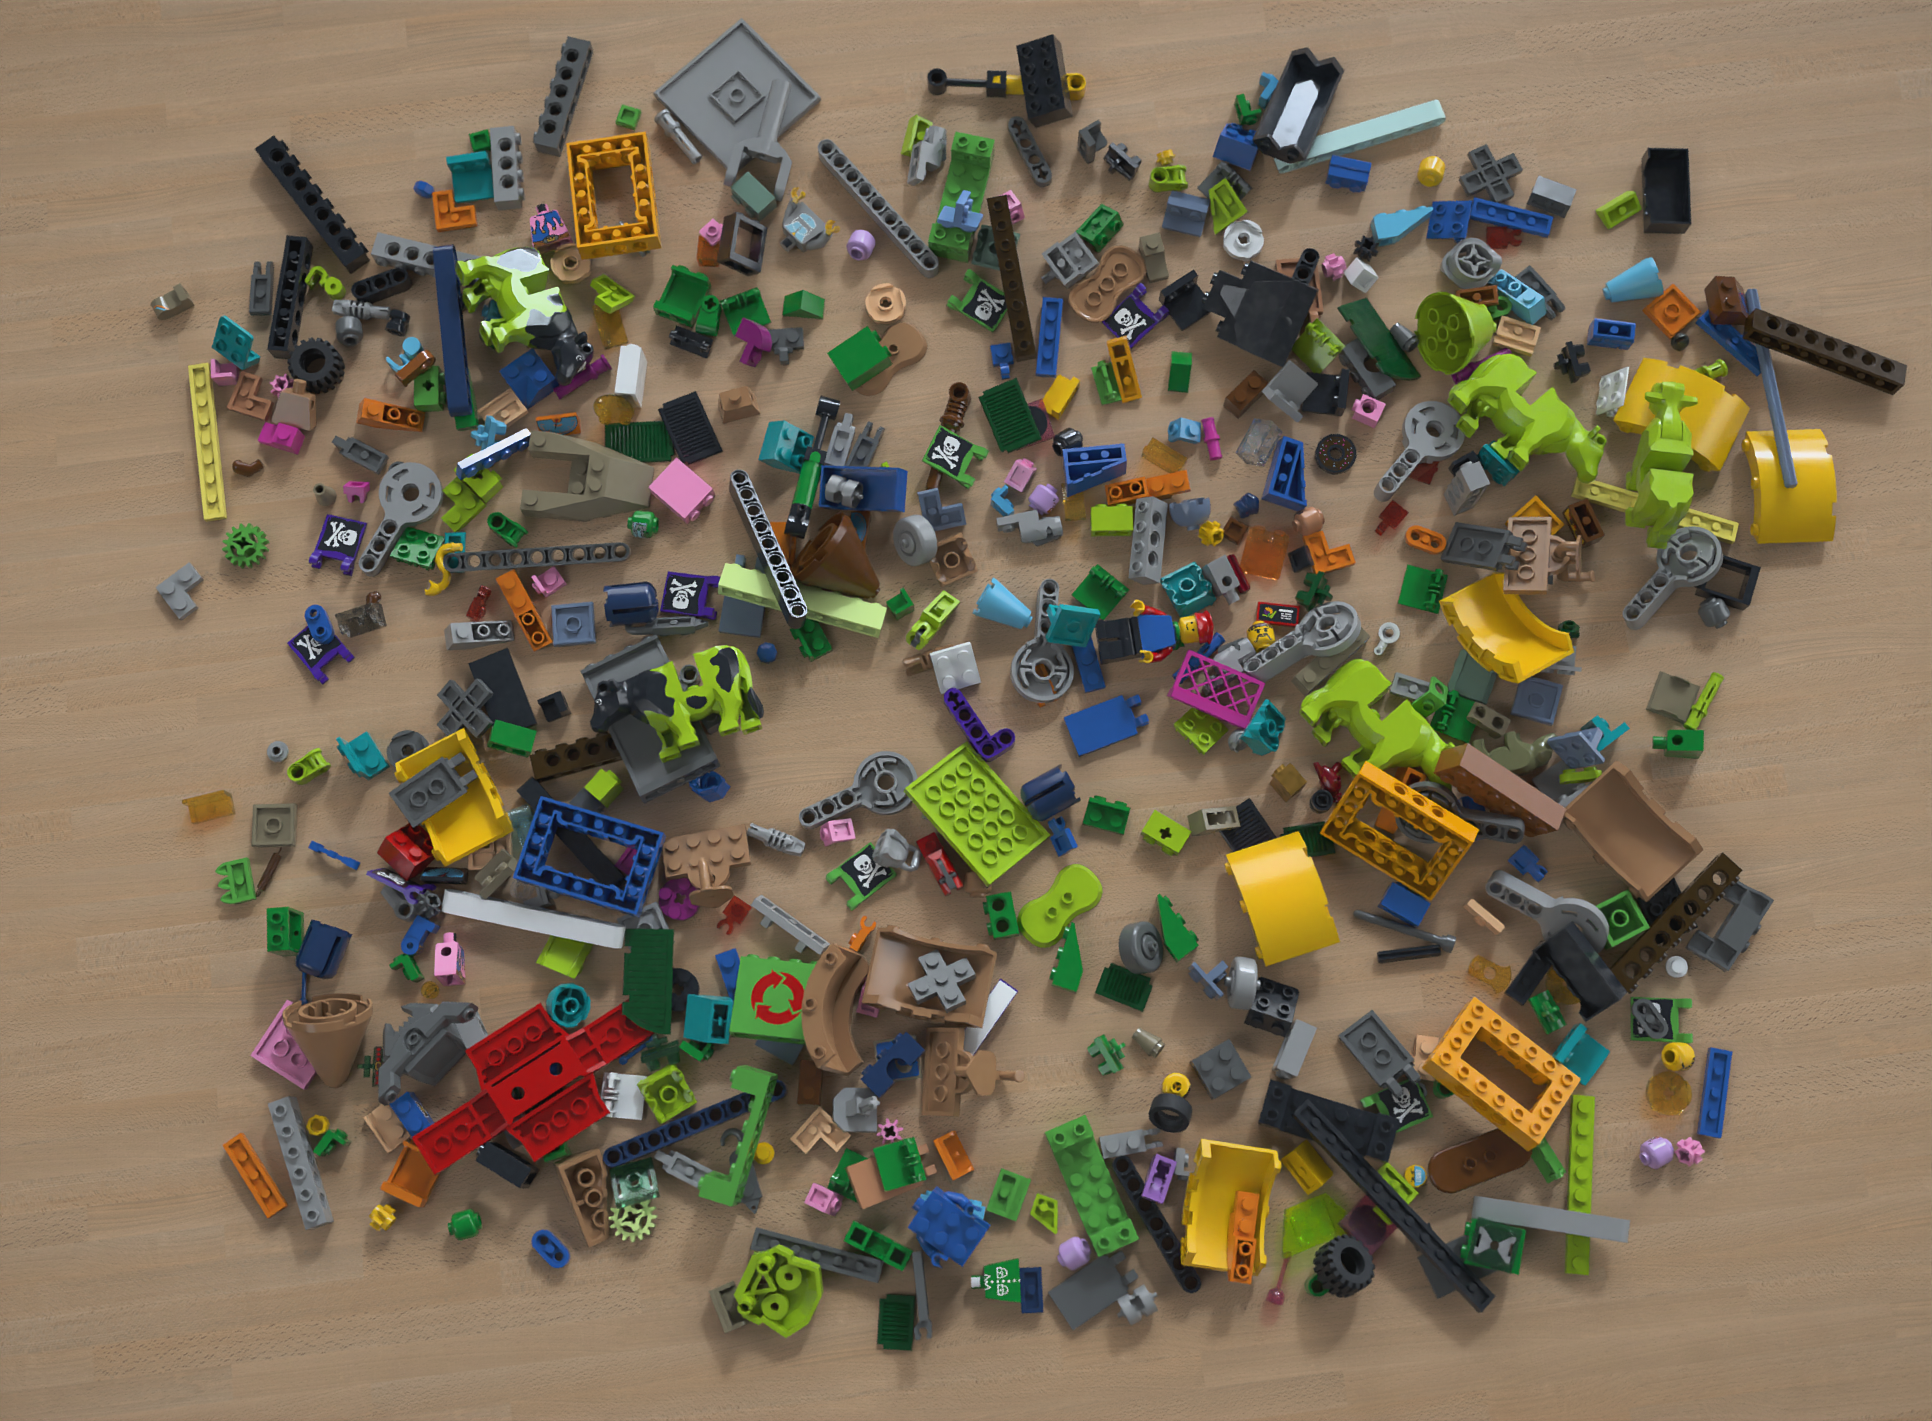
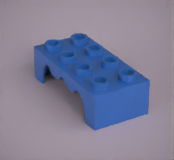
[819,465,908,512]

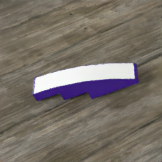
[964,979,1018,1056]

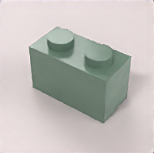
[730,172,777,222]

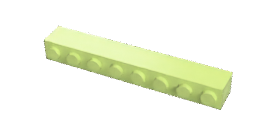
[718,563,887,638]

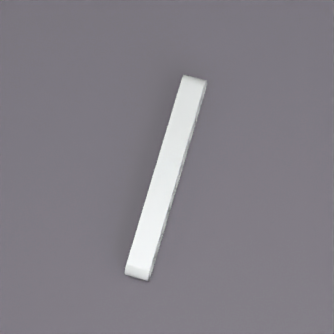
[441,889,626,948]

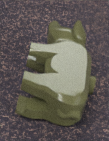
[1470,731,1558,777]

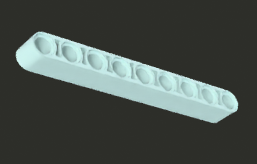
[1273,100,1446,173]

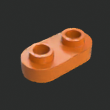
[1405,525,1446,555]

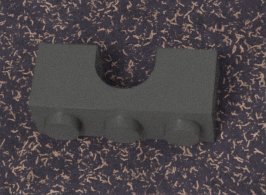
[1338,338,1396,400]

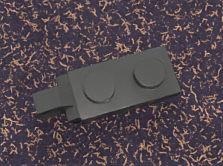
[332,436,389,475]

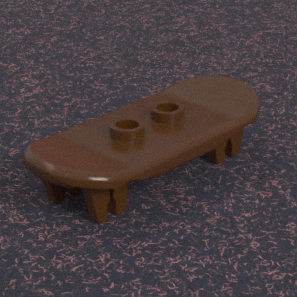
[1427,1128,1532,1194]

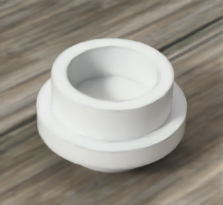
[1665,956,1688,978]

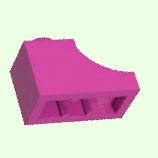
[258,422,305,455]

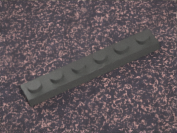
[750,1227,884,1283]

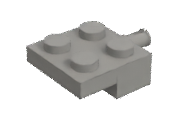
[1041,231,1100,289]

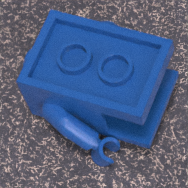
[907,1186,991,1268]

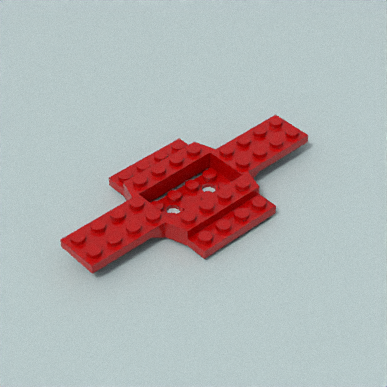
[412,999,656,1176]

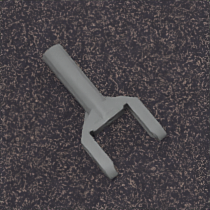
[723,79,792,202]

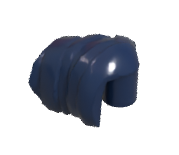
[1233,493,1259,519]

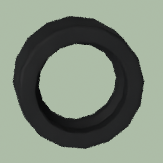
[1149,1093,1192,1133]

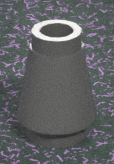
[1390,322,1420,352]

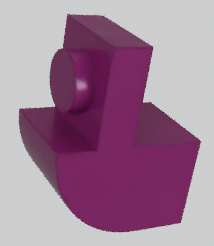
[735,318,772,368]

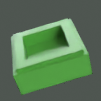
[615,104,641,130]

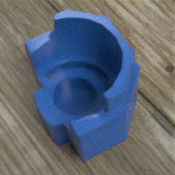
[689,771,731,802]

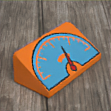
[536,412,581,435]

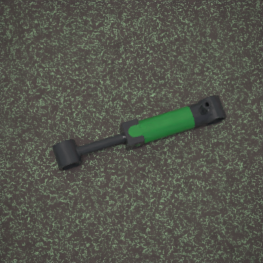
[784,395,840,539]

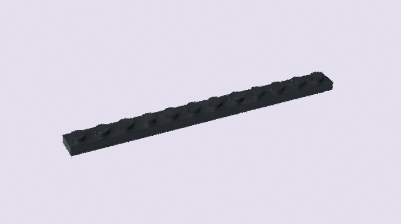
[1291,1099,1496,1313]

